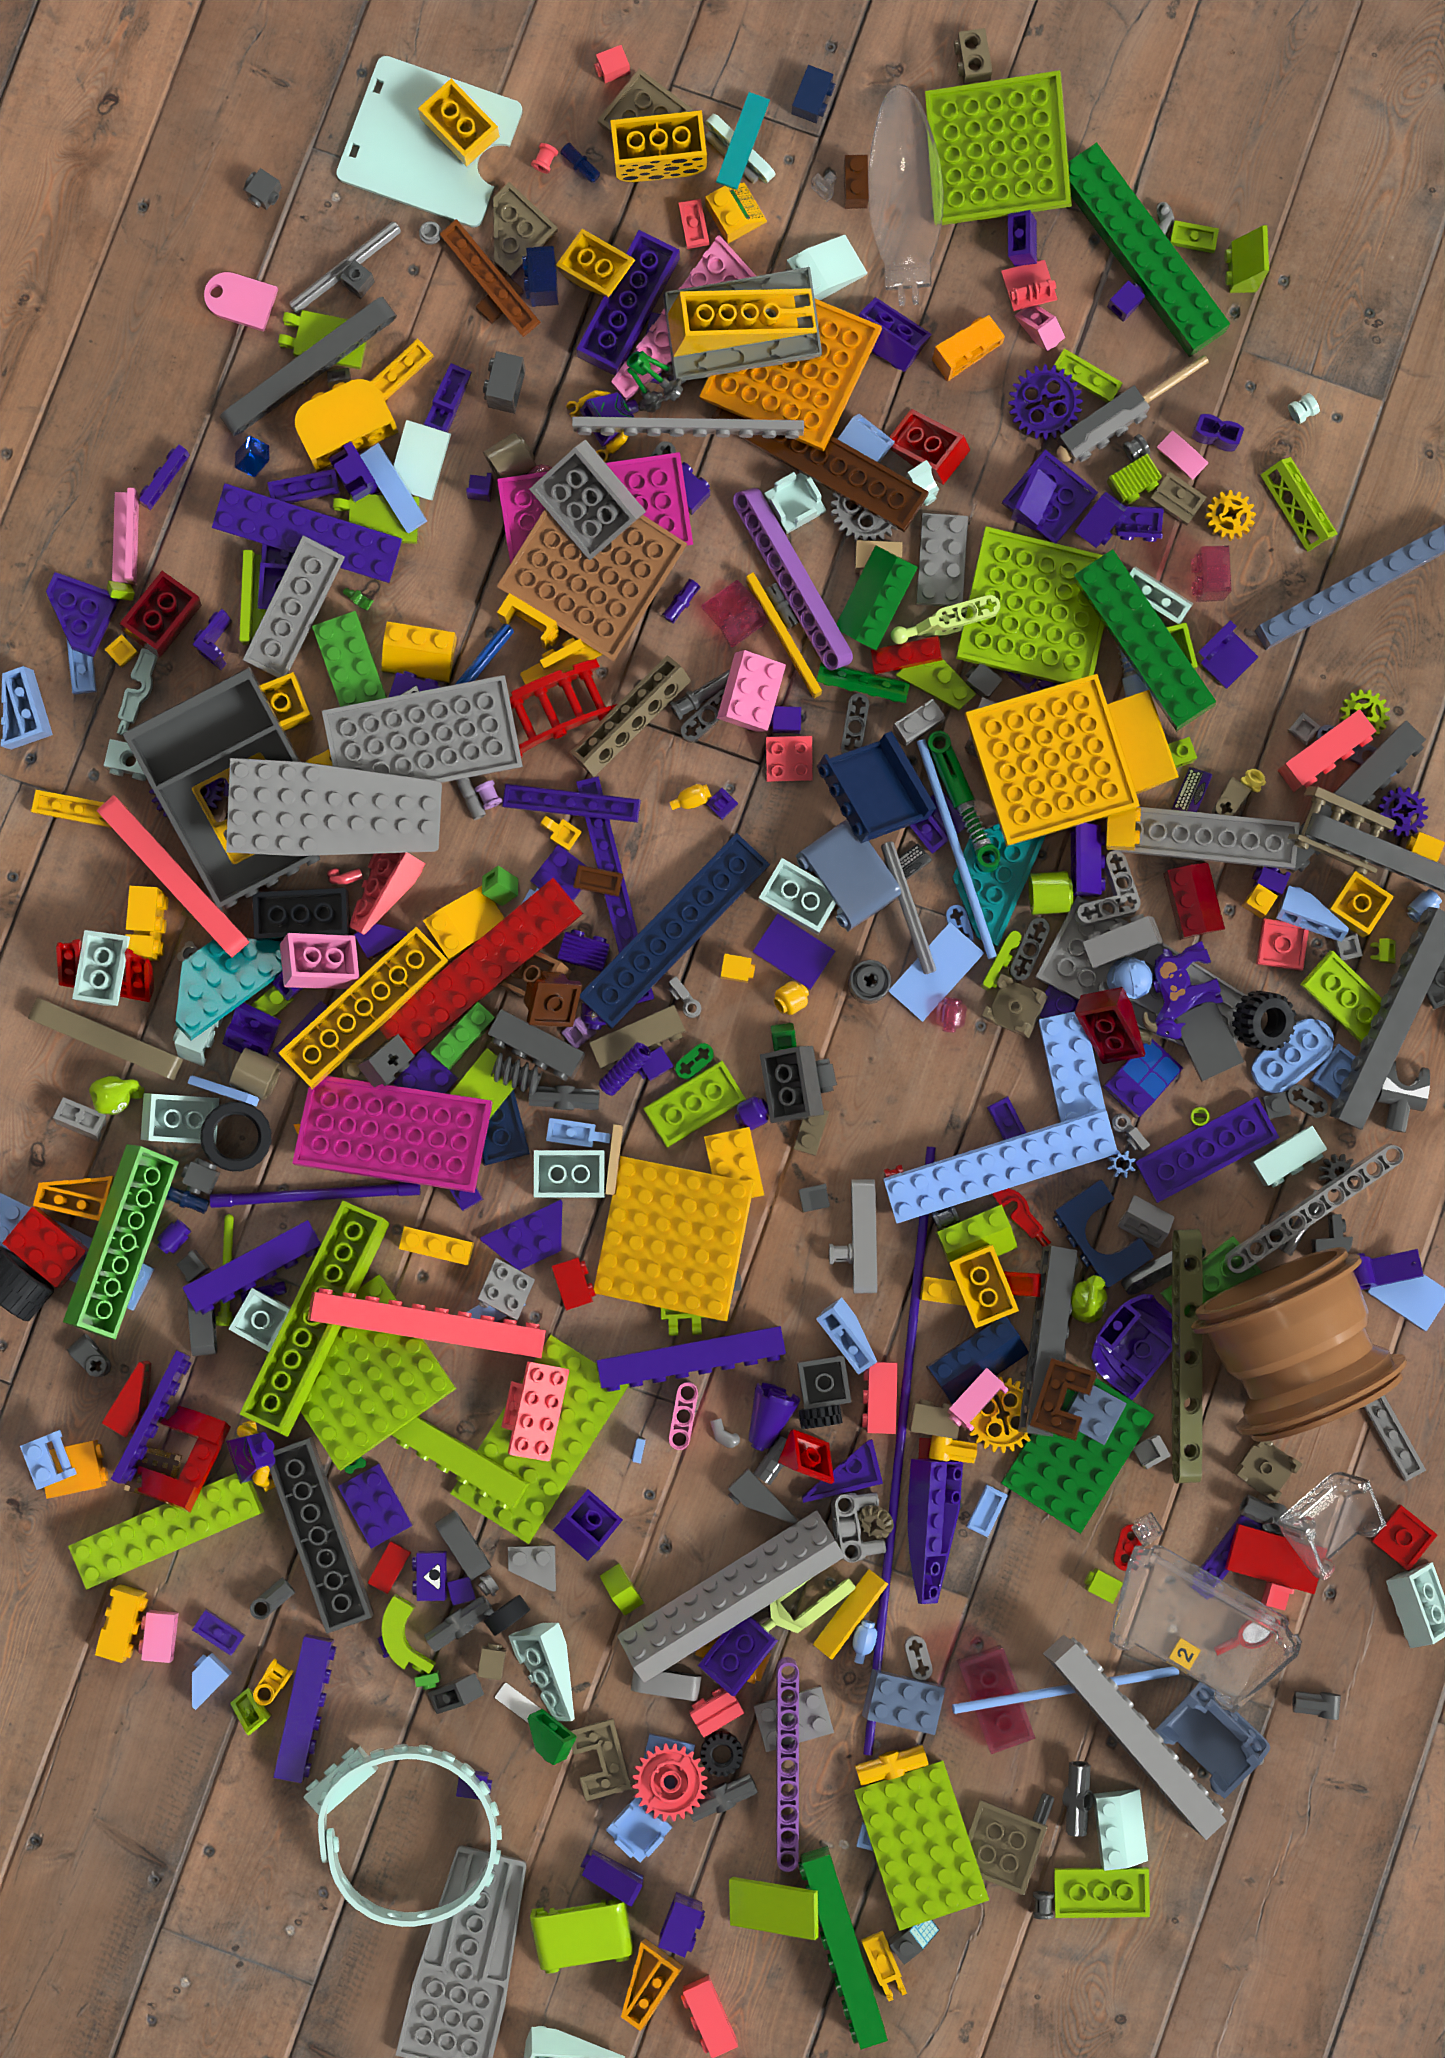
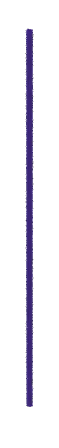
[863,1146,936,1756]

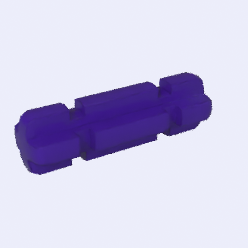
[241,1281,287,1303]

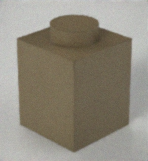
[477,1643,507,1680]

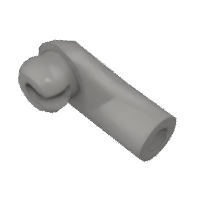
[710,1418,740,1448]

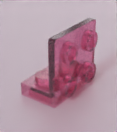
[701,580,769,648]

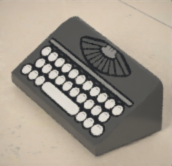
[886,843,932,880]

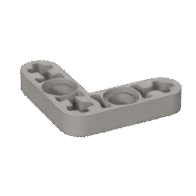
[1075,850,1141,926]

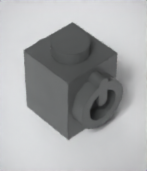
[243,168,282,210]
[181,1158,220,1194]

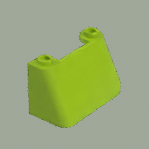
[530,1896,634,1974]

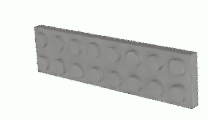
[1109,807,1300,870]

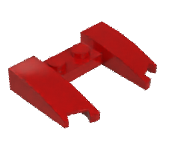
[56,939,154,1002]
[137,1406,231,1513]

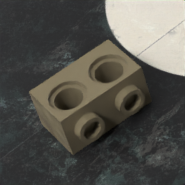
[954,28,992,84]

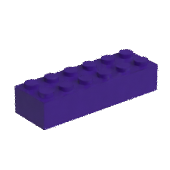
[576,230,680,376]

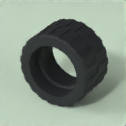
[200,1102,272,1172]
[0,1247,54,1321]

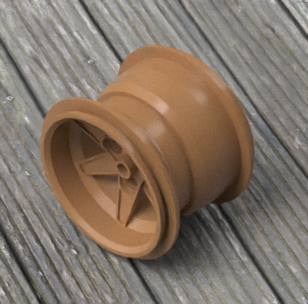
[1191,1247,1407,1442]

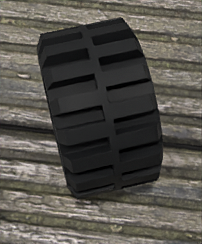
[1232,991,1297,1051]

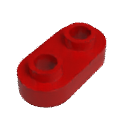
[1113,1524,1144,1571]

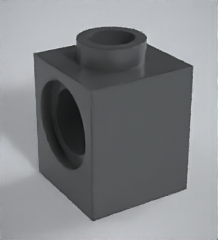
[340,260,375,299]

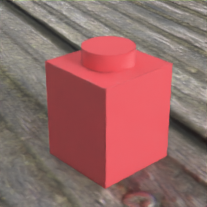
[594,45,630,84]

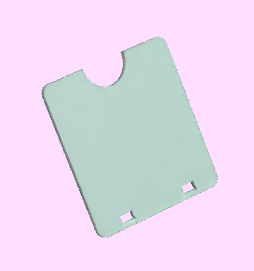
[337,56,522,228]

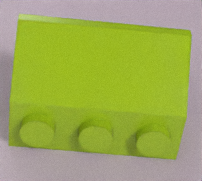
[935,1204,1018,1275]

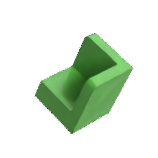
[482,866,518,906]

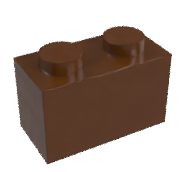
[844,155,869,209]

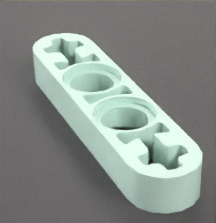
[705,113,775,183]

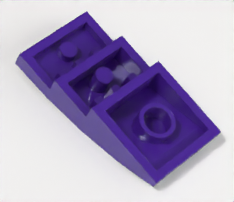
[257,544,294,609]

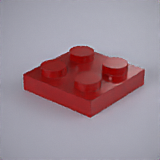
[1370,1504,1438,1571]

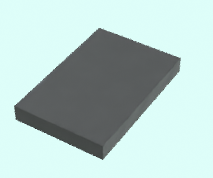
[1174,1002,1244,1082]

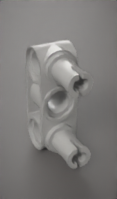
[831,1492,886,1563]

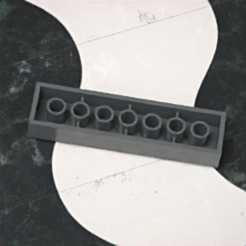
[270,1437,374,1634]

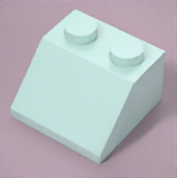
[229,1288,290,1352]

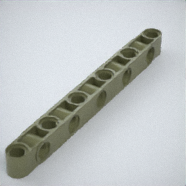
[1172,1229,1203,1484]

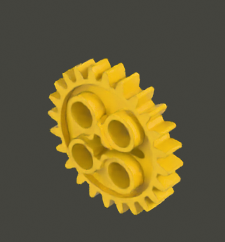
[969,1376,1030,1453]

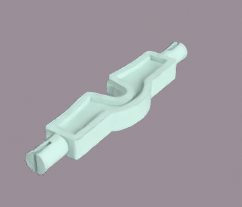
[116,648,158,735]

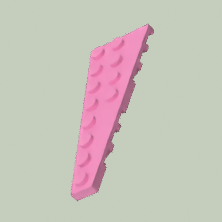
[611,235,756,401]

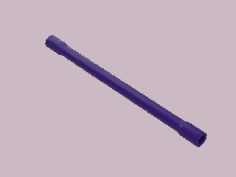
[210,1182,421,1208]

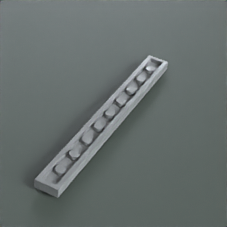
[572,417,804,439]

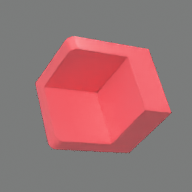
[1261,1581,1294,1611]

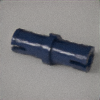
[166,1186,210,1214]

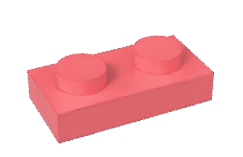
[678,199,709,249]

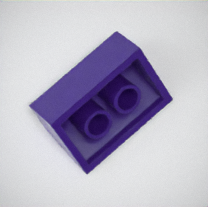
[858,297,932,372]
[1070,823,1105,897]

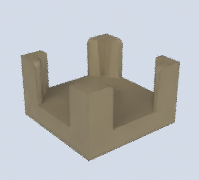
[982,974,1048,1039]
[1233,1441,1302,1503]

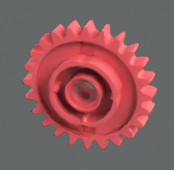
[631,1743,708,1822]

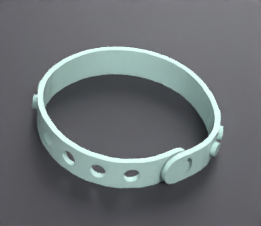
[317,1744,502,1927]

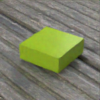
[107,580,135,601]

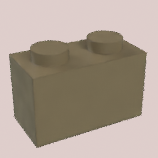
[909,1399,959,1439]

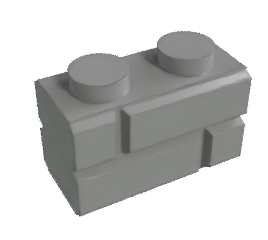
[893,699,945,747]

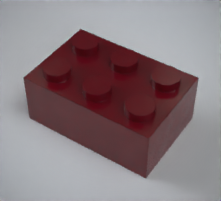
[119,571,202,658]

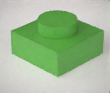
[414,1670,441,1690]

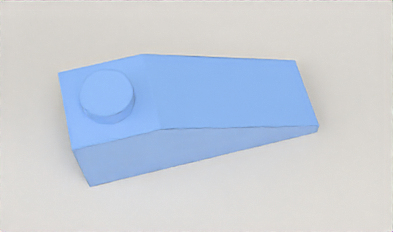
[1276,886,1349,942]
[816,1297,877,1375]

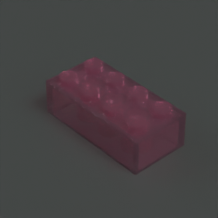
[957,1645,1036,1754]

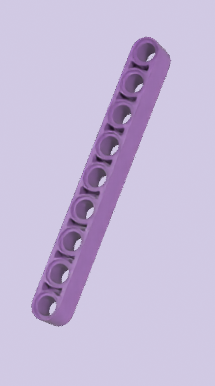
[733,487,853,670]
[776,1657,799,1872]

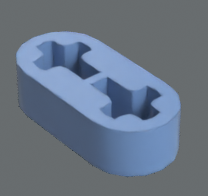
[945,905,973,942]

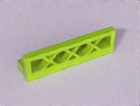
[1261,457,1338,552]

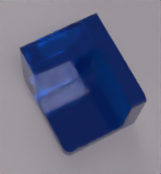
[235,436,269,477]

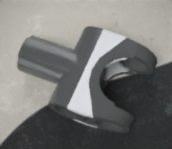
[1376,1061,1430,1133]

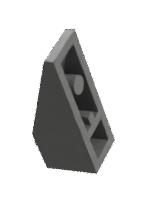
[728,1468,797,1524]

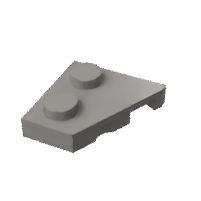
[508,1545,556,1592]

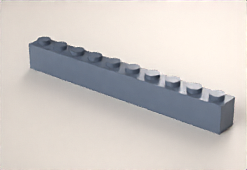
[1255,525,1445,650]

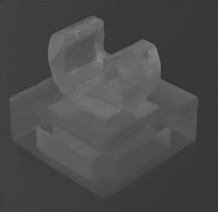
[811,171,837,202]

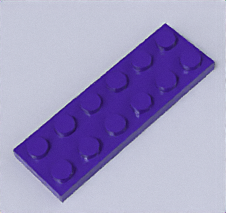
[1134,1097,1280,1203]
[111,1350,191,1484]

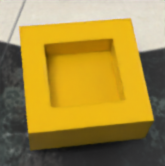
[105,634,138,668]

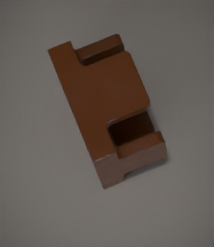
[523,971,582,1027]

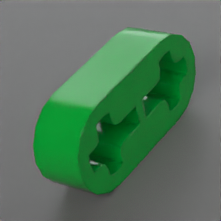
[675,1043,714,1079]

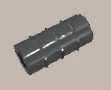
[753,1435,787,1485]

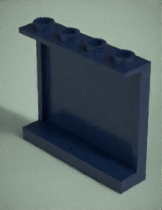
[817,731,936,843]

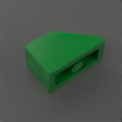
[527,1709,577,1765]

